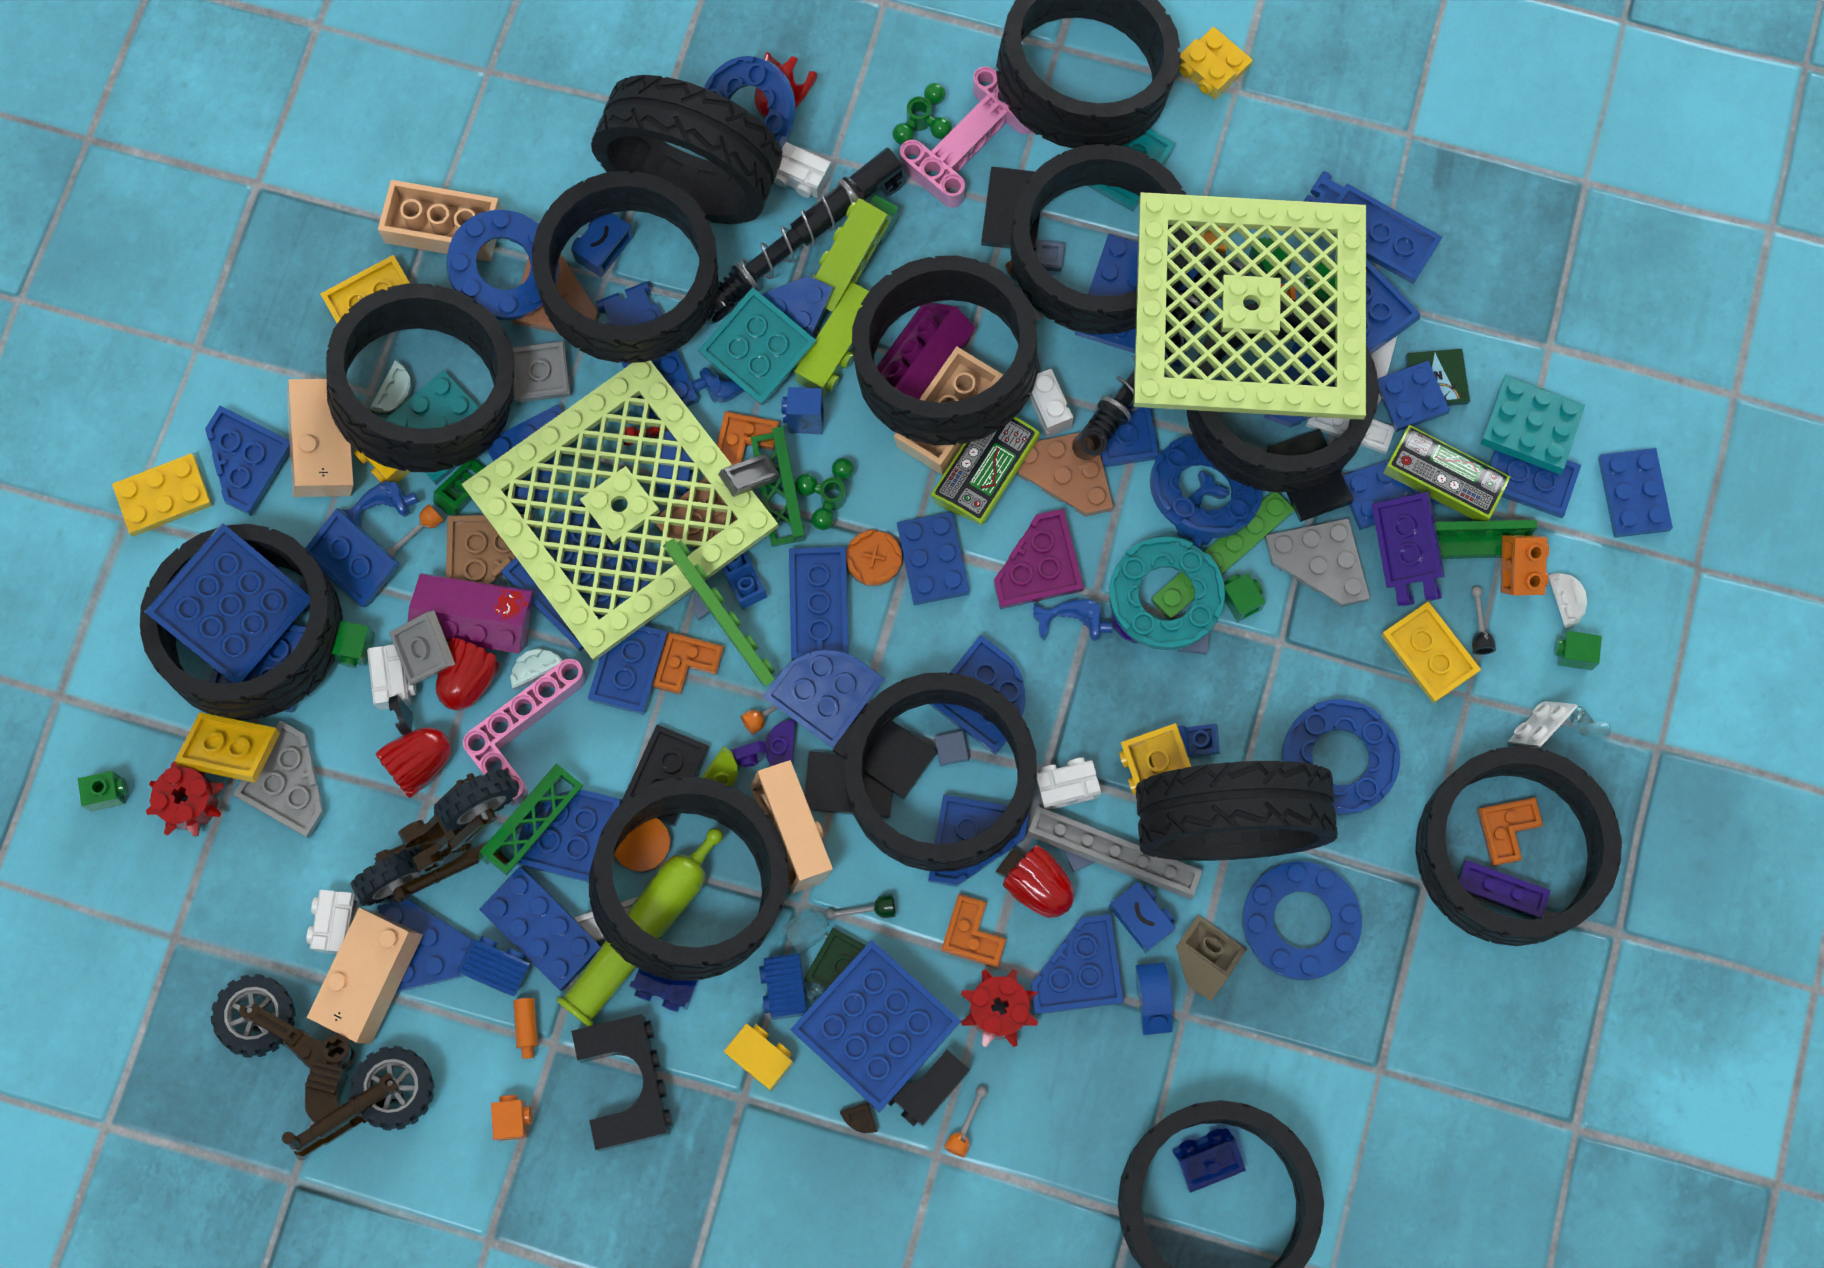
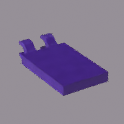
[1371,492,1445,606]

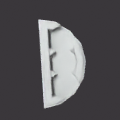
[1548,573,1587,628]

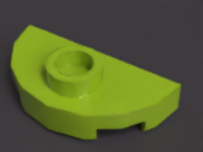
[701,746,738,786]

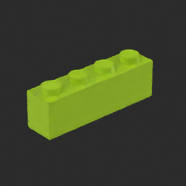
[811,198,893,312]
[794,282,869,397]

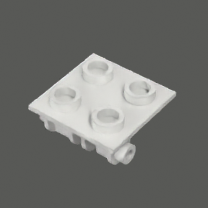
[1508,701,1578,748]

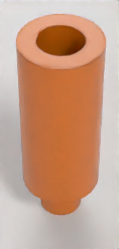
[513,998,538,1059]

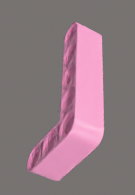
[463,659,586,805]

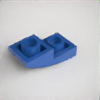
[722,552,767,609]
[1156,724,1220,757]

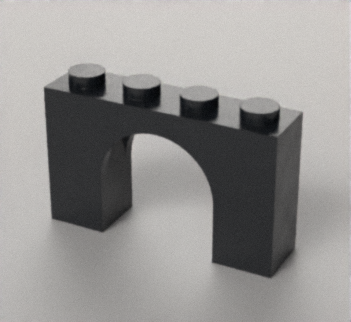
[571,1014,673,1152]
[888,1050,970,1127]

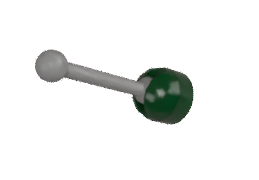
[824,894,896,921]

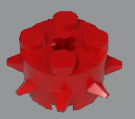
[146,761,224,837]
[961,969,1038,1047]

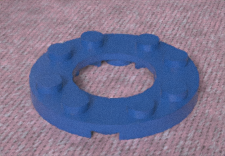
[704,56,795,149]
[446,210,559,320]
[1150,435,1262,538]
[1282,699,1400,815]
[1242,861,1362,980]

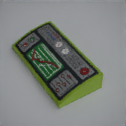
[930,417,1041,526]
[1383,425,1510,521]

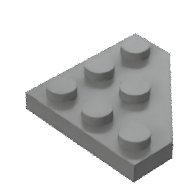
[1265,519,1370,607]
[233,720,325,839]

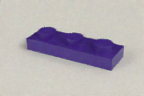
[1458,860,1551,919]

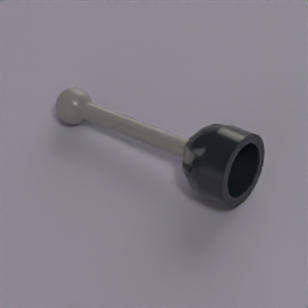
[1471,586,1496,655]

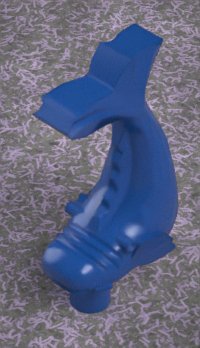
[692,367,744,403]
[1175,471,1229,549]
[337,481,419,528]
[1033,599,1113,641]

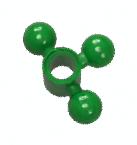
[892,83,952,145]
[795,458,854,531]

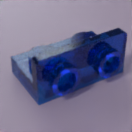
[629,969,699,1012]
[1172,1128,1246,1193]

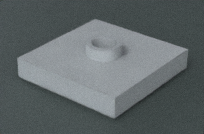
[512,341,571,403]
[389,611,455,686]

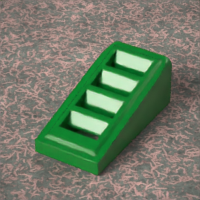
[433,459,485,516]

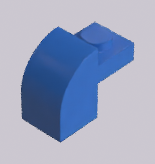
[1135,962,1173,1035]

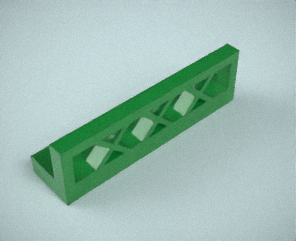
[751,426,805,547]
[1435,520,1537,559]
[479,763,583,876]

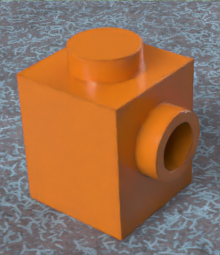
[491,1095,532,1141]

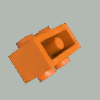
[1500,535,1549,596]

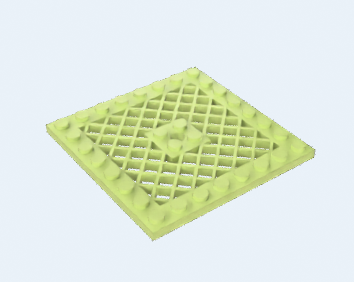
[1133,192,1366,420]
[462,360,779,661]

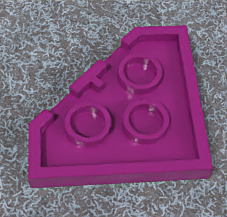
[994,509,1084,609]

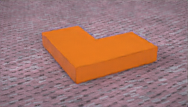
[717,411,780,465]
[653,632,724,695]
[1477,797,1543,867]
[941,894,1006,969]

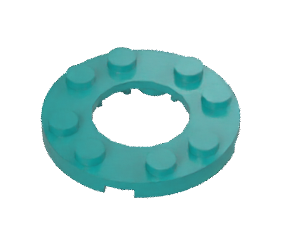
[1109,536,1225,650]

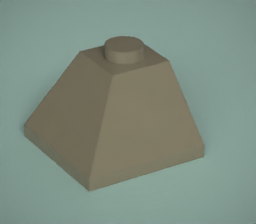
[1176,915,1247,1001]

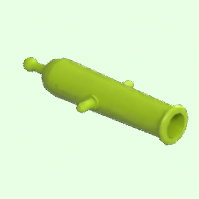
[556,828,723,1027]

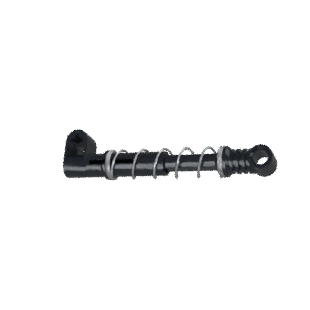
[707,147,906,324]
[1072,253,1249,460]

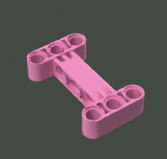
[900,66,1032,208]

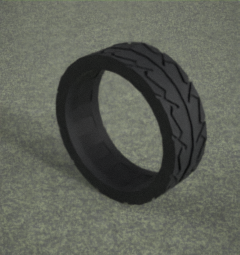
[996,0,1180,149]
[591,75,783,224]
[1010,144,1195,335]
[532,171,719,363]
[852,255,1038,446]
[326,283,515,472]
[1187,300,1379,493]
[140,524,343,720]
[844,672,1037,872]
[1415,746,1622,946]
[1136,761,1338,861]
[589,777,789,981]
[1118,1100,1324,1268]

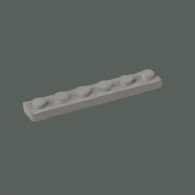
[1026,806,1203,900]

